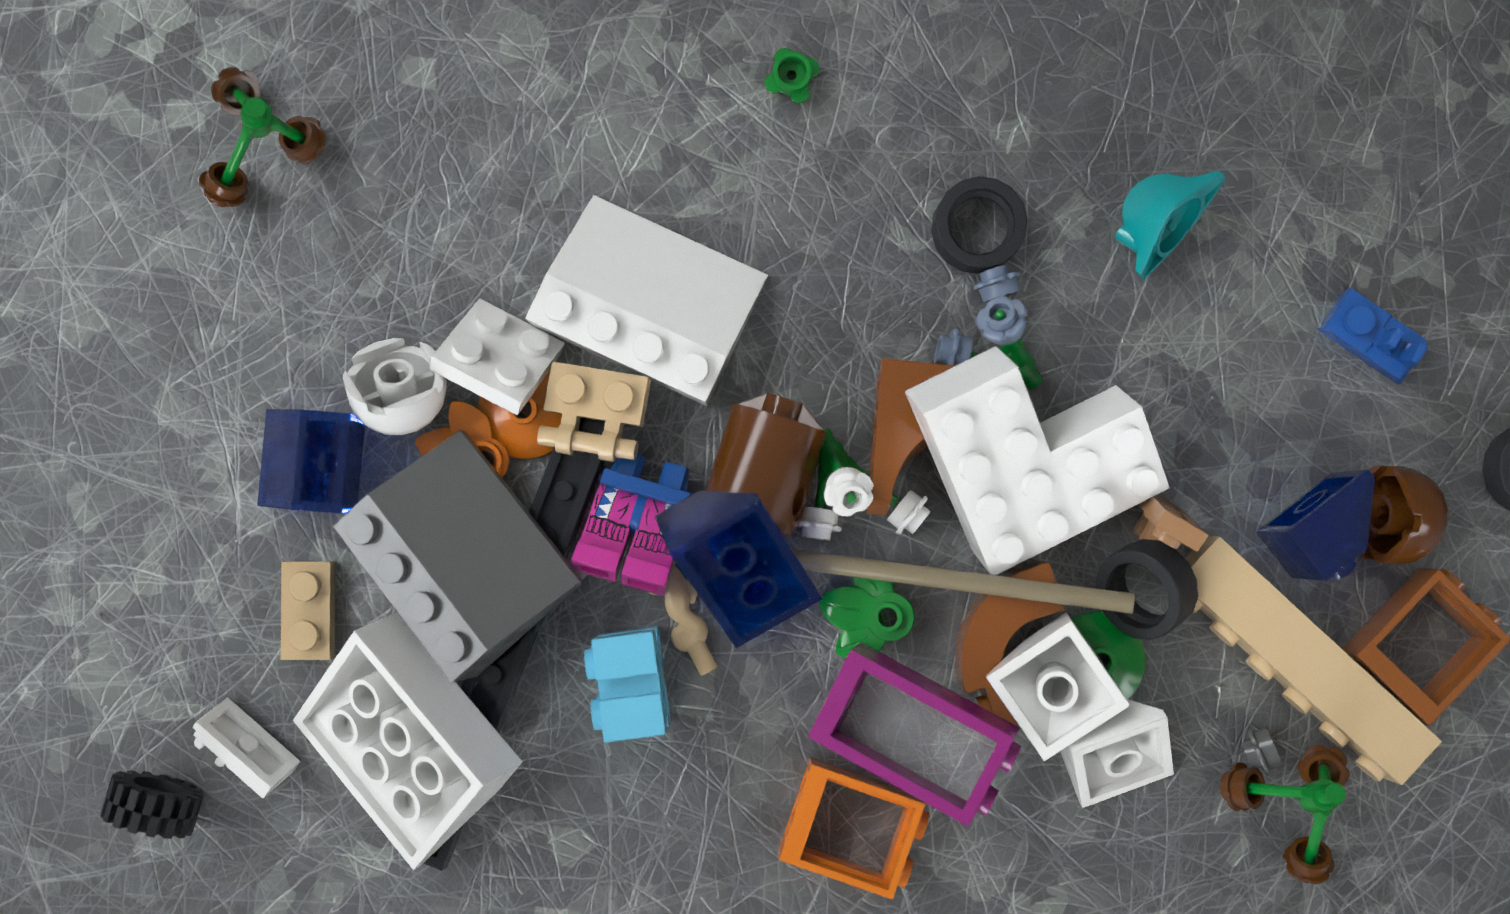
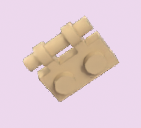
[537,362,652,462]

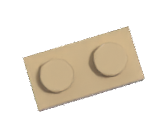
[281,561,336,660]

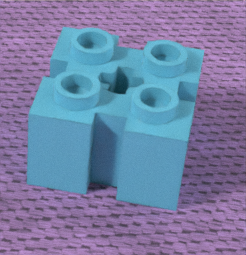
[584,625,671,743]

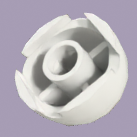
[343,338,447,435]

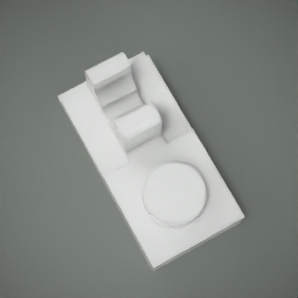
[192,697,301,798]

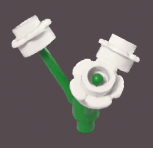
[798,429,931,541]

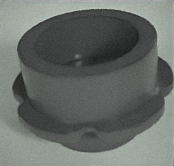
[1241,728,1283,776]

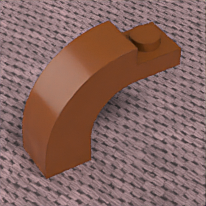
[955,561,1065,727]

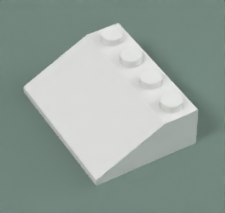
[525,195,768,407]
[293,612,522,870]

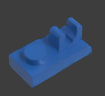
[1317,288,1428,384]

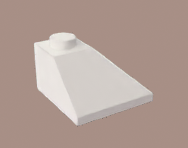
[986,612,1130,761]
[1060,699,1174,808]

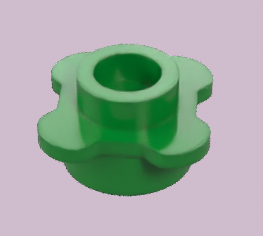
[764,48,819,103]

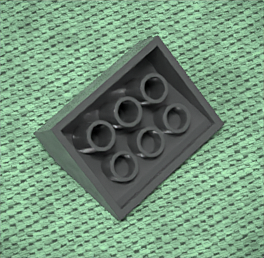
[333,430,584,683]

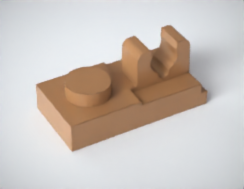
[1133,495,1209,552]

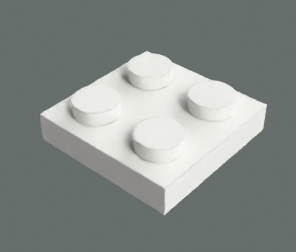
[429,298,565,415]

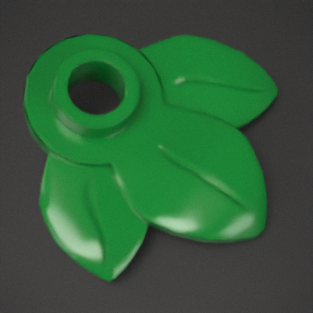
[819,577,915,658]

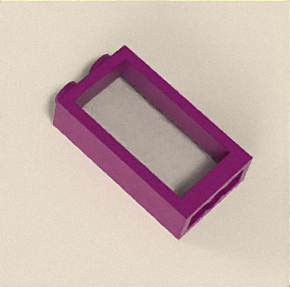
[808,642,1022,827]

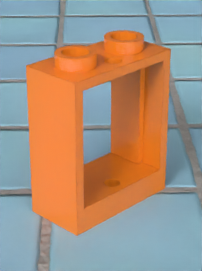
[778,757,929,900]

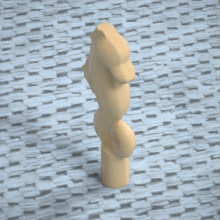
[649,561,718,676]

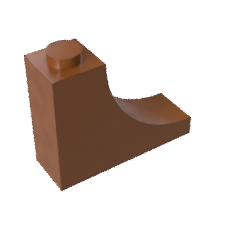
[866,358,955,516]

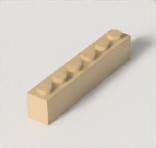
[1185,536,1442,786]

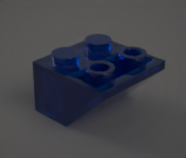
[257,409,365,514]

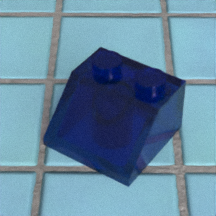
[1256,469,1375,582]

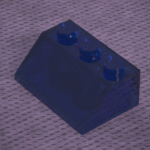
[655,491,822,649]

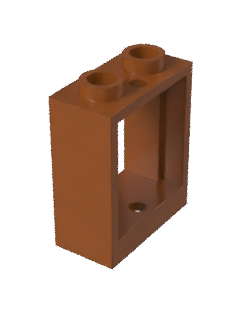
[1341,568,1510,726]

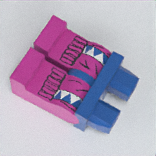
[571,453,690,597]

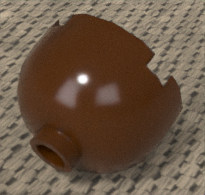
[1347,465,1448,564]

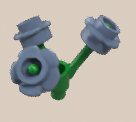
[934,264,1043,390]

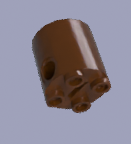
[703,393,827,536]

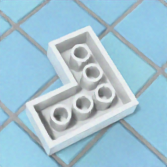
[905,346,1170,575]

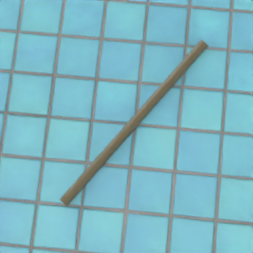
[686,536,1135,614]

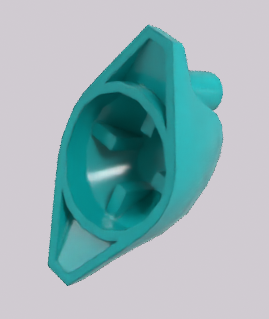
[1115,171,1226,281]

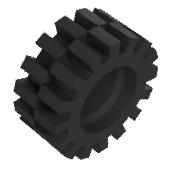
[100,771,204,839]

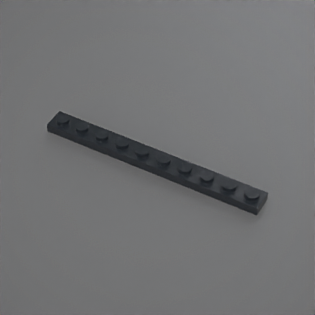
[397,418,605,871]

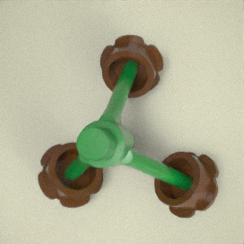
[199,67,326,207]
[1220,745,1350,884]

